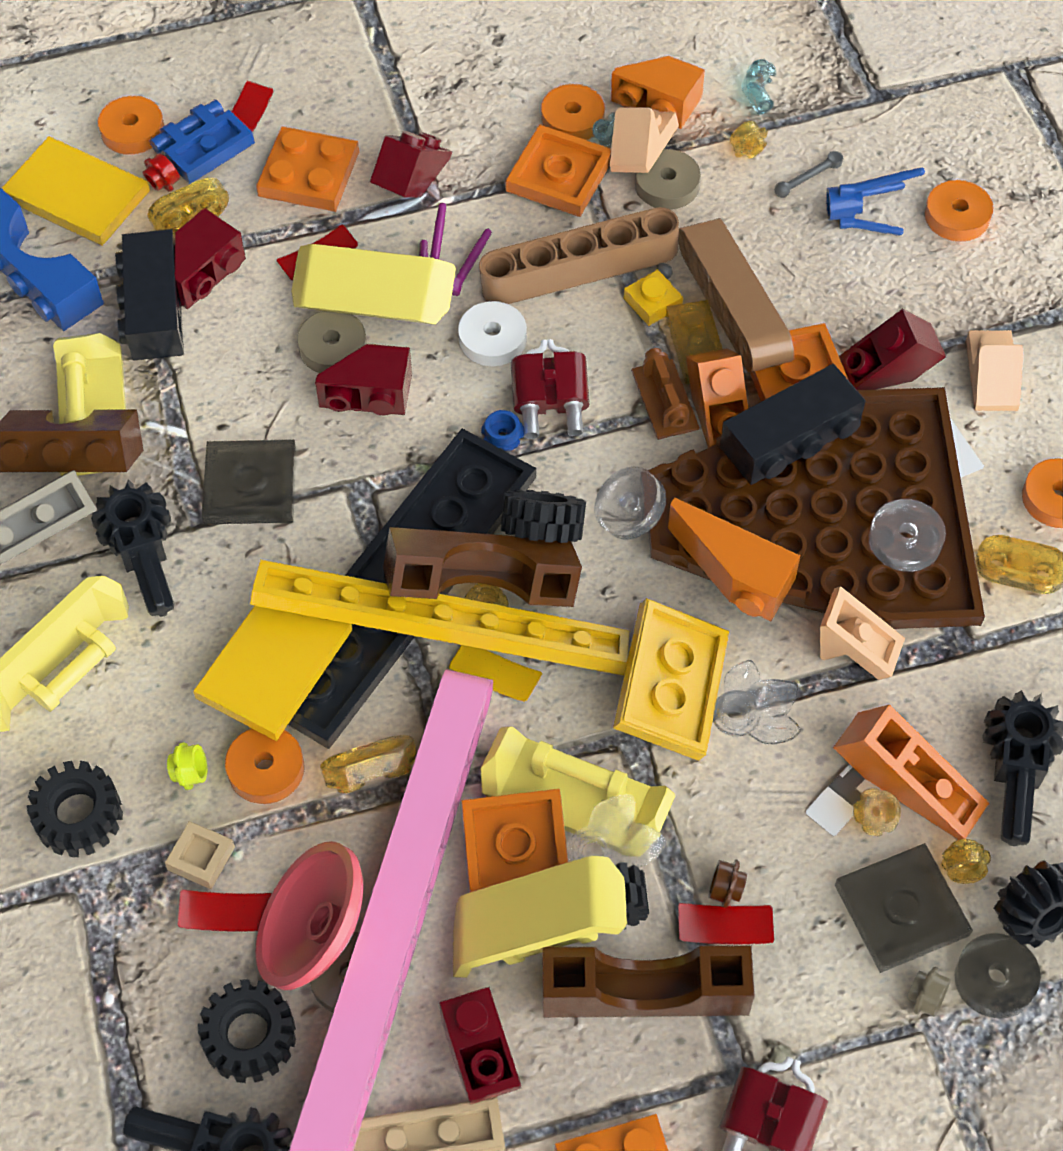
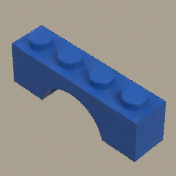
[0,187,104,332]

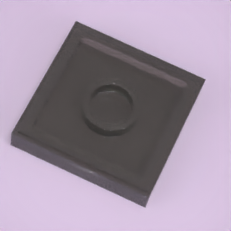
[202,439,296,525]
[835,843,973,973]

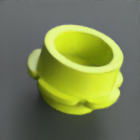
[167,742,208,790]

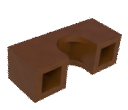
[0,409,144,473]

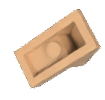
[610,107,679,173]
[966,330,1023,411]
[820,586,905,680]

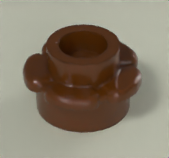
[708,859,747,908]

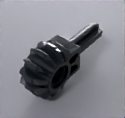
[91,479,175,617]
[982,690,1063,847]
[994,860,1063,948]
[123,1106,294,1151]

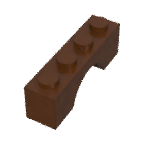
[383,527,582,607]
[543,945,755,1018]

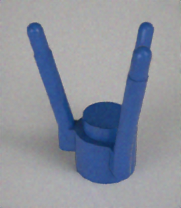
[826,167,925,235]

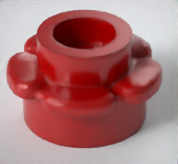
[142,153,180,192]

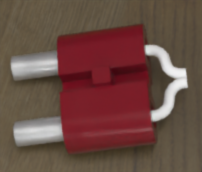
[511,339,590,439]
[719,1056,828,1151]

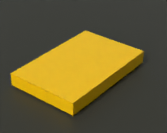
[2,136,150,246]
[613,598,729,761]
[193,606,352,741]

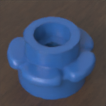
[481,410,524,451]

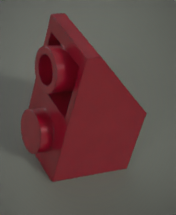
[370,131,453,198]
[175,207,246,310]
[839,309,946,390]
[315,344,412,416]
[439,987,521,1105]

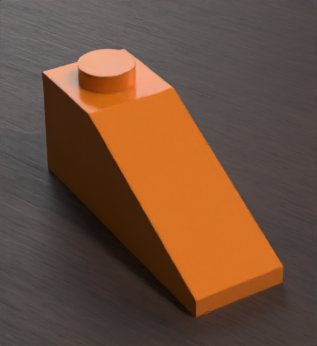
[668,497,800,621]
[833,704,989,840]

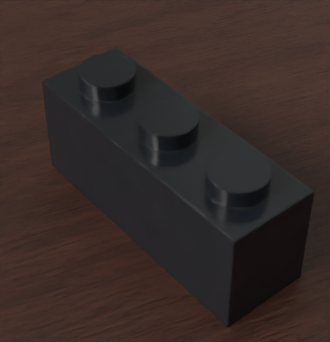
[115,229,184,361]
[720,363,866,485]

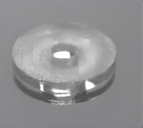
[594,466,666,540]
[869,499,946,571]

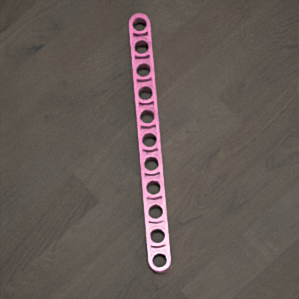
[289,669,493,1151]

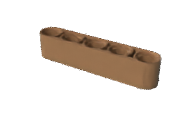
[479,207,679,304]
[679,218,794,373]

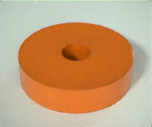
[541,84,605,140]
[98,96,164,155]
[925,180,993,242]
[1022,458,1063,528]
[225,728,305,804]

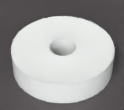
[458,301,527,366]

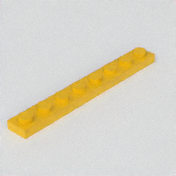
[250,559,630,676]

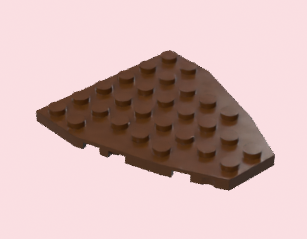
[644,387,985,629]

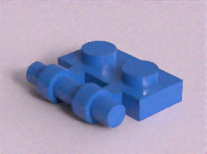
[149,99,255,184]

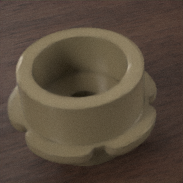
[907,967,951,1017]

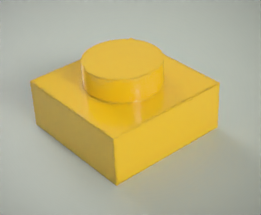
[624,269,683,326]

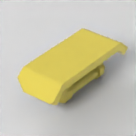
[291,244,456,325]
[53,333,126,476]
[0,576,129,732]
[481,727,675,855]
[453,856,627,978]

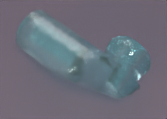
[742,59,776,115]
[592,112,615,145]

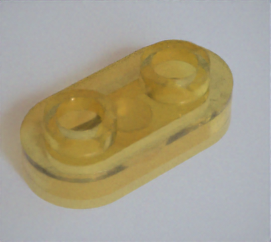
[147,177,229,235]
[975,535,1063,594]
[320,735,417,793]

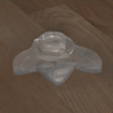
[713,660,800,745]
[567,794,667,870]

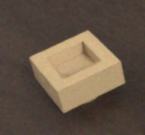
[165,821,235,889]

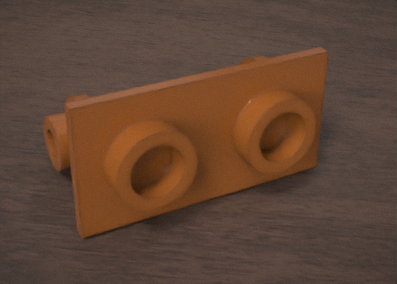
[631,348,700,440]

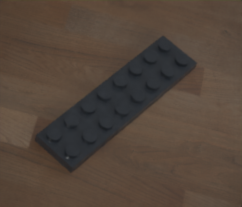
[288,428,536,749]

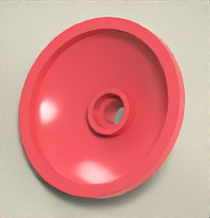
[256,841,363,990]

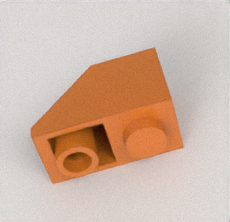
[611,56,705,129]
[686,348,748,448]

